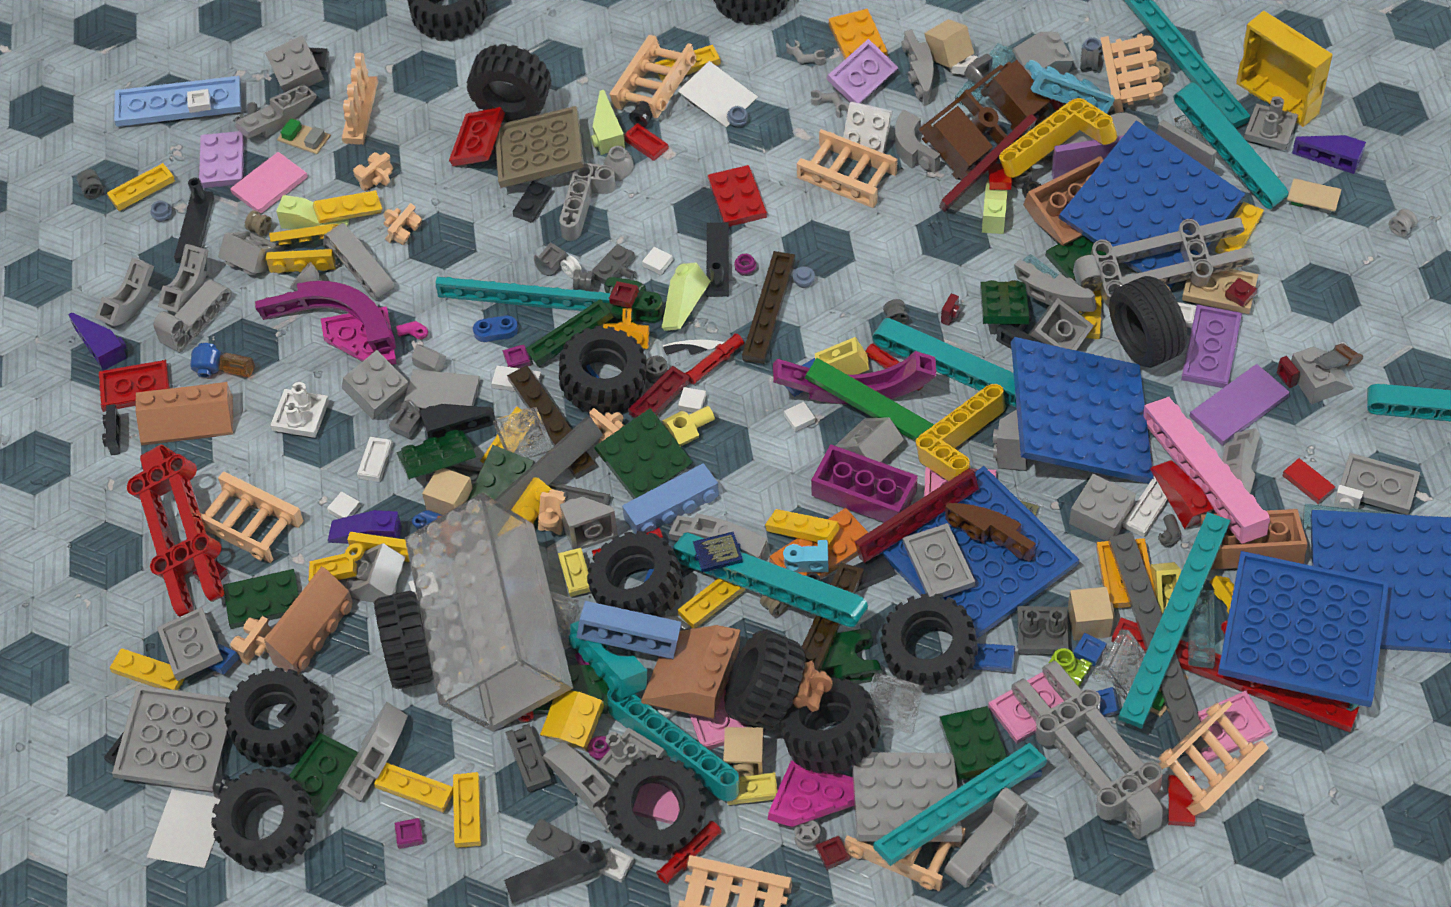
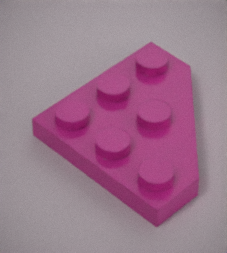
[321,306,397,365]
[767,760,855,827]

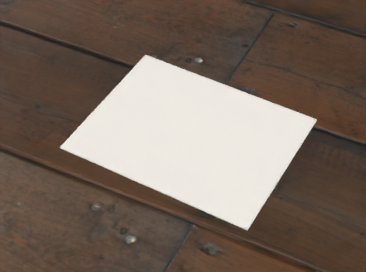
[678,61,758,127]
[147,789,220,868]

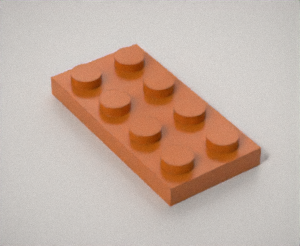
[769,508,868,579]

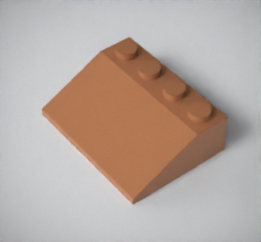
[1023,156,1103,246]
[641,625,740,719]

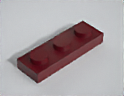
[628,366,691,418]

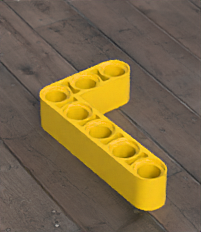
[999,98,1118,177]
[916,384,1006,481]

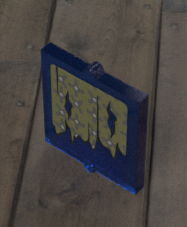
[693,531,743,573]

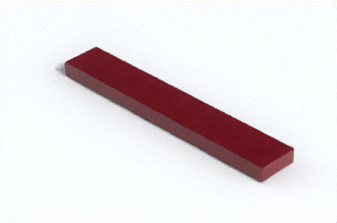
[939,114,1037,213]
[854,468,979,563]

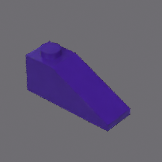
[1292,135,1366,174]
[68,312,127,371]
[328,510,402,544]

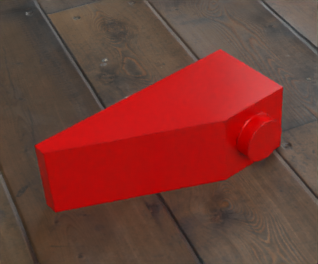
[1150,460,1214,529]

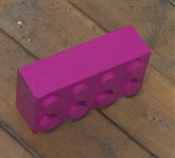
[811,444,918,522]

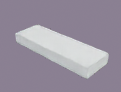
[1123,477,1168,538]

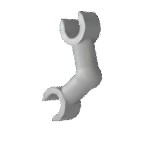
[786,40,826,65]
[811,90,849,118]

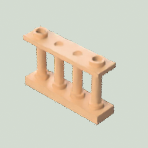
[609,35,696,118]
[797,129,897,208]
[200,471,304,563]
[1158,701,1269,816]
[845,827,966,891]

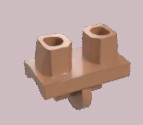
[793,661,832,712]

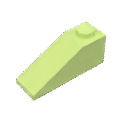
[591,90,625,155]
[982,180,1008,234]
[276,195,349,230]
[662,263,711,331]

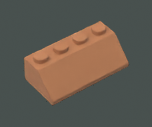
[136,382,233,445]
[1201,509,1307,569]
[264,566,353,675]

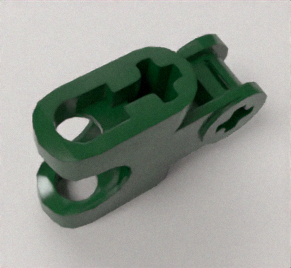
[604,277,664,324]
[820,628,883,684]

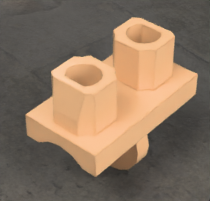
[353,152,393,192]
[383,203,422,245]
[589,408,625,443]
[538,489,565,535]
[230,616,272,665]

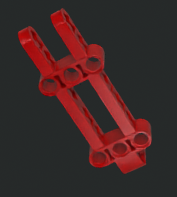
[127,444,224,617]

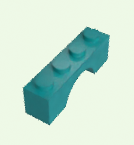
[568,621,647,699]

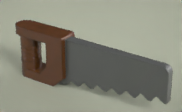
[1313,343,1364,369]

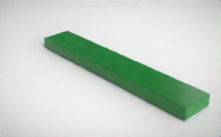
[805,358,934,442]

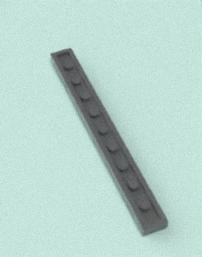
[1108,532,1209,756]

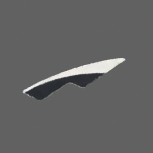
[663,340,724,355]

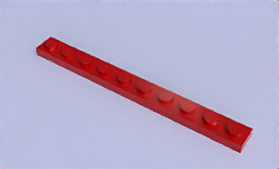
[1111,617,1359,732]

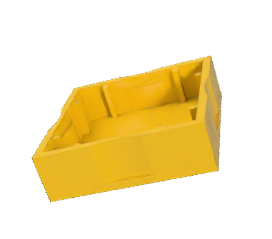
[1236,10,1333,127]

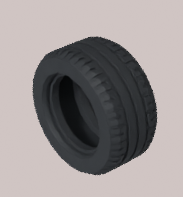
[1109,276,1188,368]

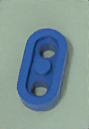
[473,316,518,342]

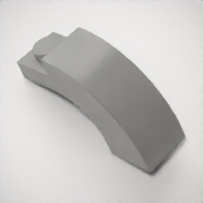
[895,109,940,173]
[158,244,209,312]
[95,257,154,326]

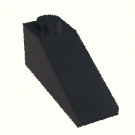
[419,404,496,439]

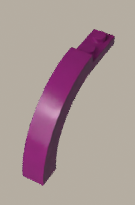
[255,281,396,352]
[773,351,936,404]

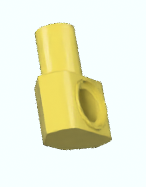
[662,406,715,446]

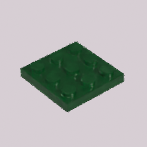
[594,408,693,499]
[396,430,476,480]

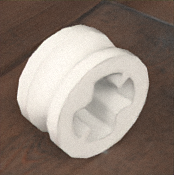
[560,256,582,278]

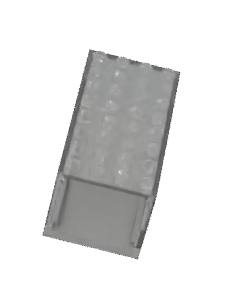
[405,492,573,732]

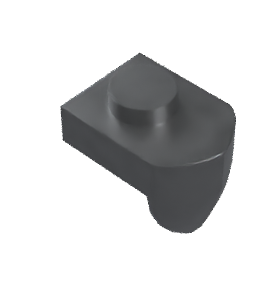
[964,53,993,86]
[534,242,568,275]
[389,400,422,438]

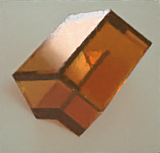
[219,353,255,377]

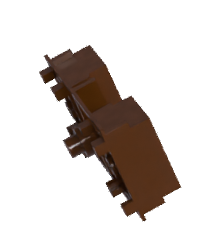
[918,59,1051,180]

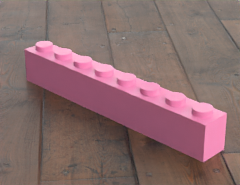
[1143,397,1270,544]

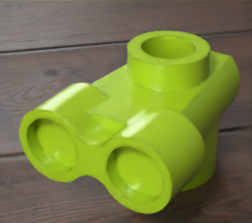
[1049,648,1092,687]

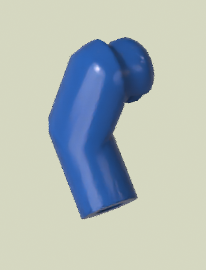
[412,510,444,529]

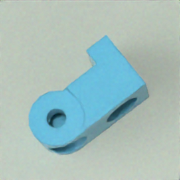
[783,540,829,572]

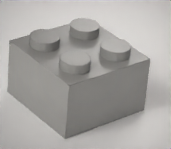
[265,35,324,92]
[342,350,408,420]
[1069,474,1136,541]

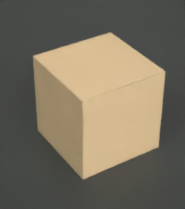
[924,19,974,68]
[422,468,473,518]
[1068,587,1114,641]
[723,727,764,777]

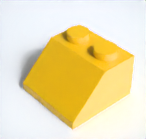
[540,690,605,752]

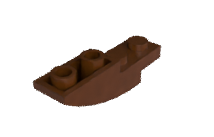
[945,503,1036,562]

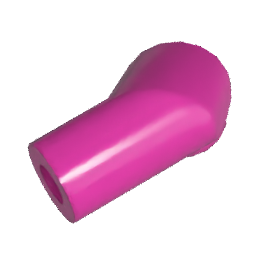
[396,321,428,339]

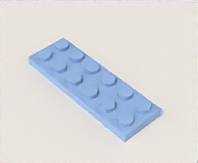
[114,76,241,127]

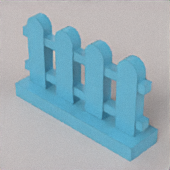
[1025,60,1115,114]

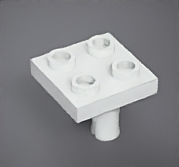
[843,102,892,153]
[270,382,329,438]

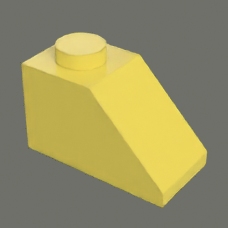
[815,337,869,375]
[1150,562,1181,615]

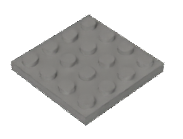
[112,685,230,792]
[852,752,962,842]

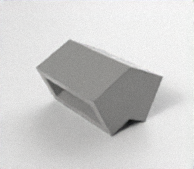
[412,344,446,372]

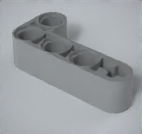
[560,163,616,241]
[323,223,394,300]
[153,279,231,352]
[944,787,1028,888]

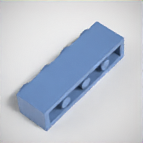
[622,463,719,534]
[577,601,681,659]

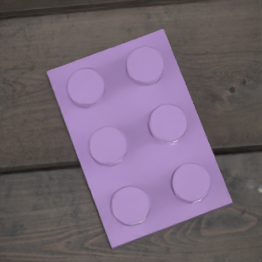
[826,39,898,104]
[199,131,244,188]

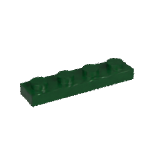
[525,299,613,367]

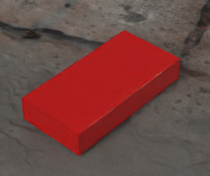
[624,123,669,161]
[988,164,1012,190]
[1282,458,1336,505]
[1168,775,1195,827]

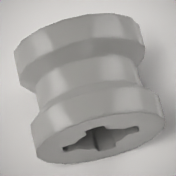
[1389,209,1418,237]
[794,820,820,851]

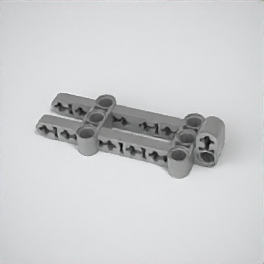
[1073,218,1255,306]
[1011,661,1163,839]

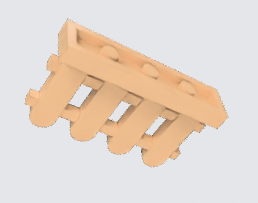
[1101,34,1164,114]
[342,53,378,145]
[678,855,793,907]

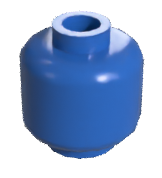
[190,343,221,378]

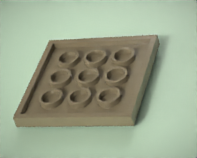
[496,106,584,188]

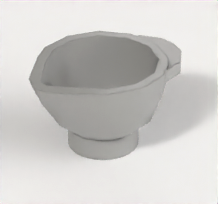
[604,146,634,181]
[290,262,322,291]

